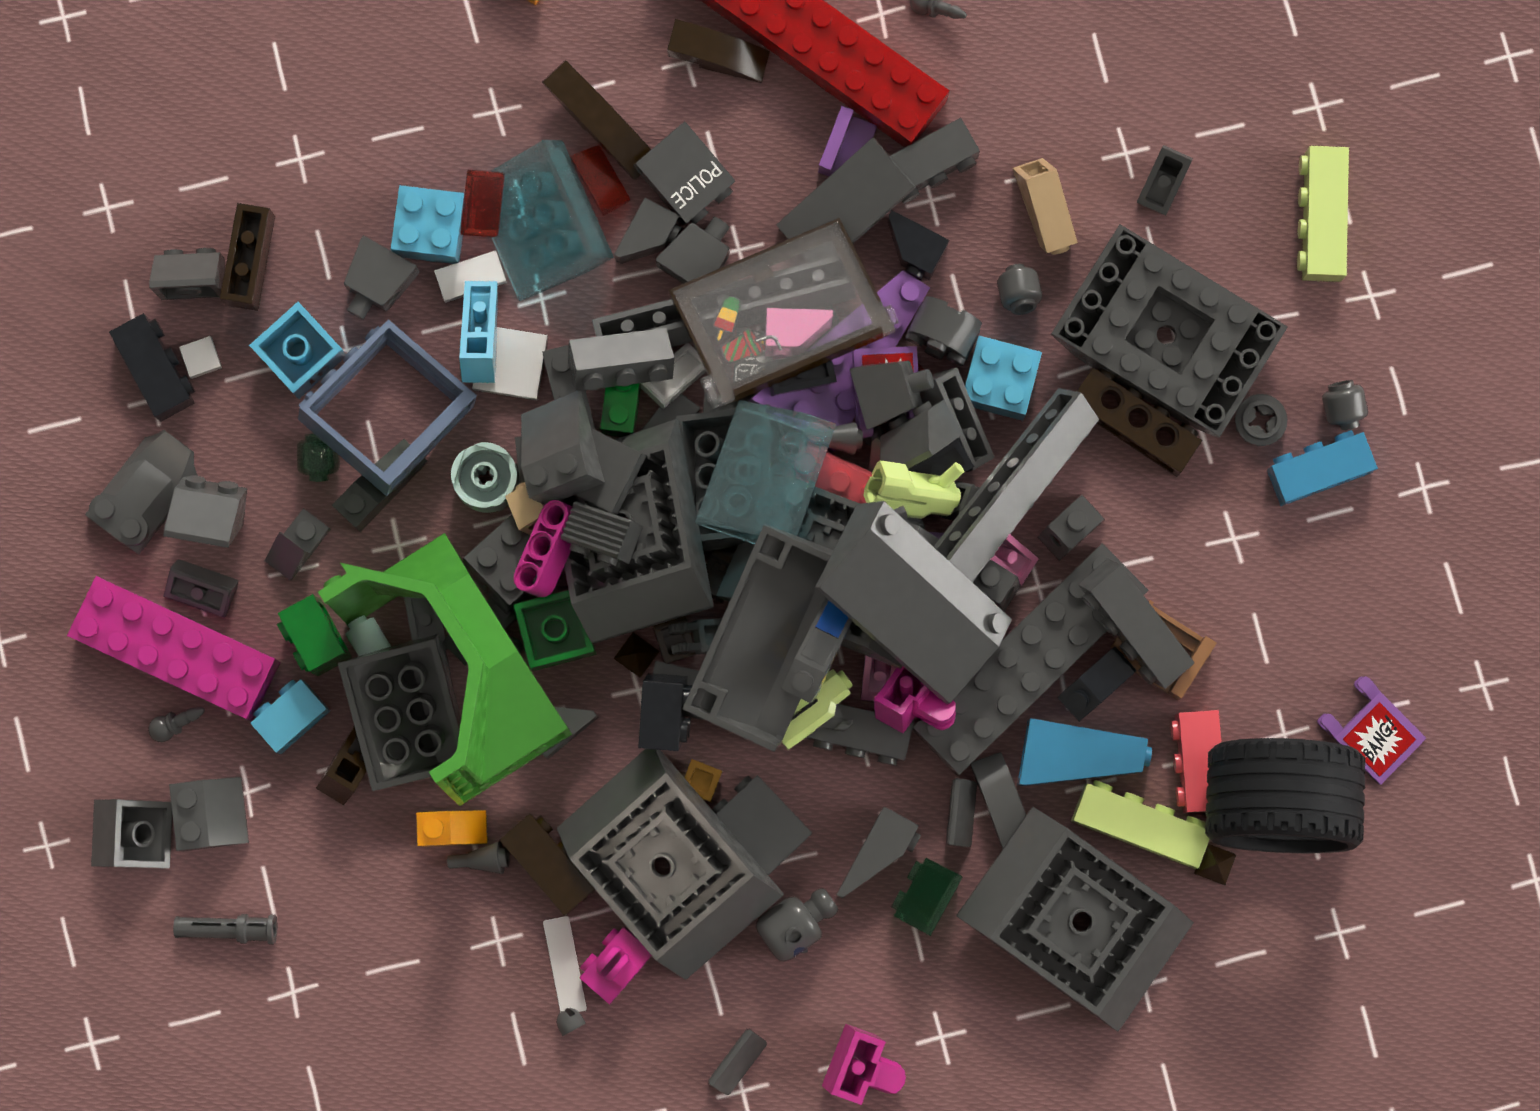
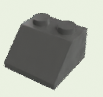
[149,248,225,300]
[880,400,963,469]
[163,475,247,548]
[169,777,249,852]
[91,799,172,868]

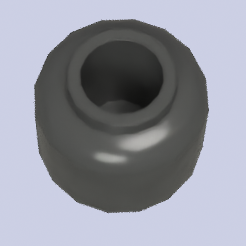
[997,264,1043,315]
[1322,380,1368,430]

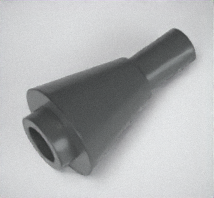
[800,422,863,455]
[447,841,510,874]

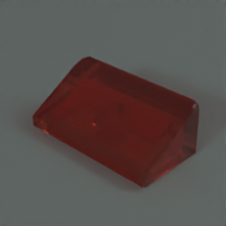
[570,145,631,216]
[460,170,504,237]

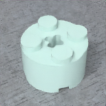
[451,442,520,513]

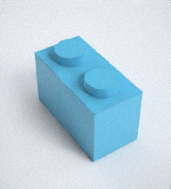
[251,679,331,754]

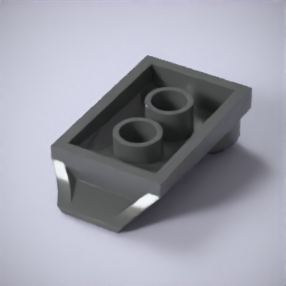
[85,430,198,554]

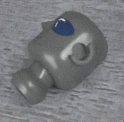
[756,888,838,962]

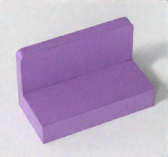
[818,106,876,177]

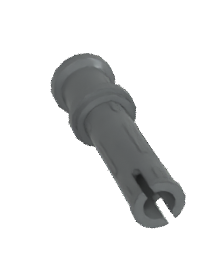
[173,914,278,945]

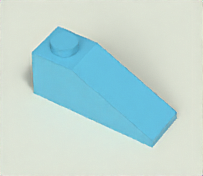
[459,281,498,383]

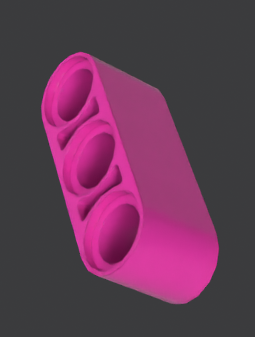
[514,500,573,598]

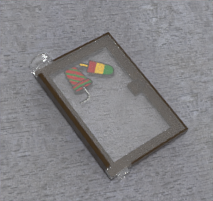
[668,218,898,409]

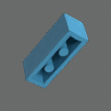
[1267,430,1378,506]

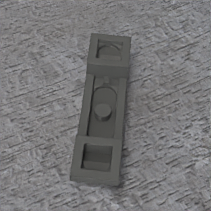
[970,752,1026,849]

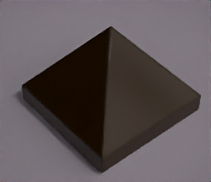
[614,632,660,678]
[1194,844,1236,885]

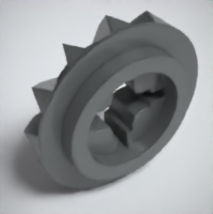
[1234,394,1288,447]

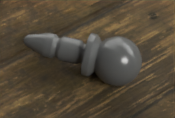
[910,0,967,19]
[148,707,205,742]

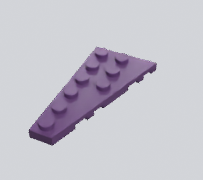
[749,270,930,453]

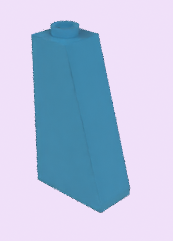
[1017,718,1152,786]

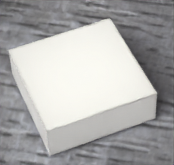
[179,336,222,379]

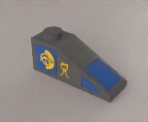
[780,597,852,703]

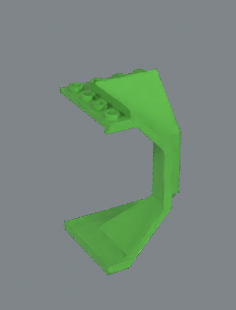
[318,533,572,806]

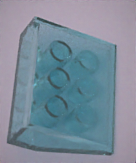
[468,140,614,301]
[695,400,836,544]

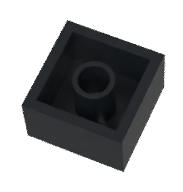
[638,673,693,751]

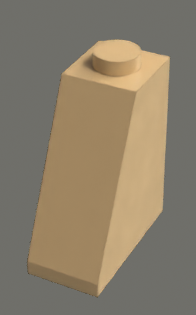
[1012,158,1078,255]

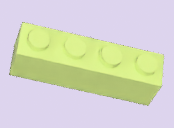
[1297,146,1349,282]
[1071,780,1210,869]

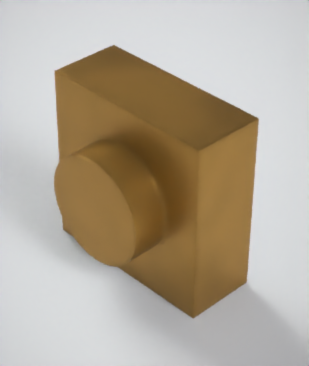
[684,759,723,802]

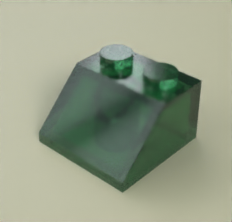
[891,858,963,936]

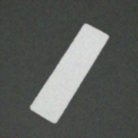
[543,916,587,1012]

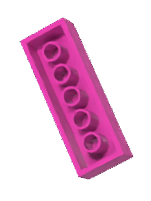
[67,576,281,721]

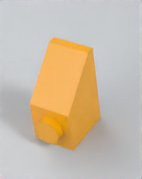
[416,810,488,847]

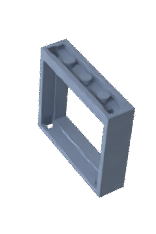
[298,319,477,496]

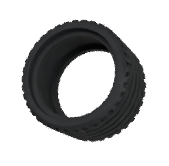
[1205,738,1366,854]

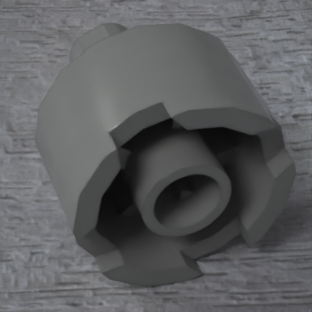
[905,296,982,366]

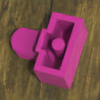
[874,666,956,733]
[579,927,652,1004]
[822,1024,906,1105]

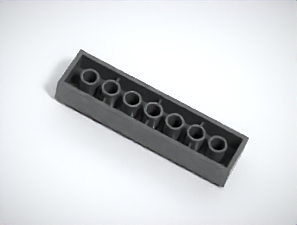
[912,543,1149,776]

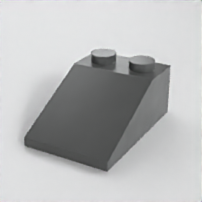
[521,390,605,505]

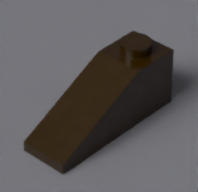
[316,726,366,805]

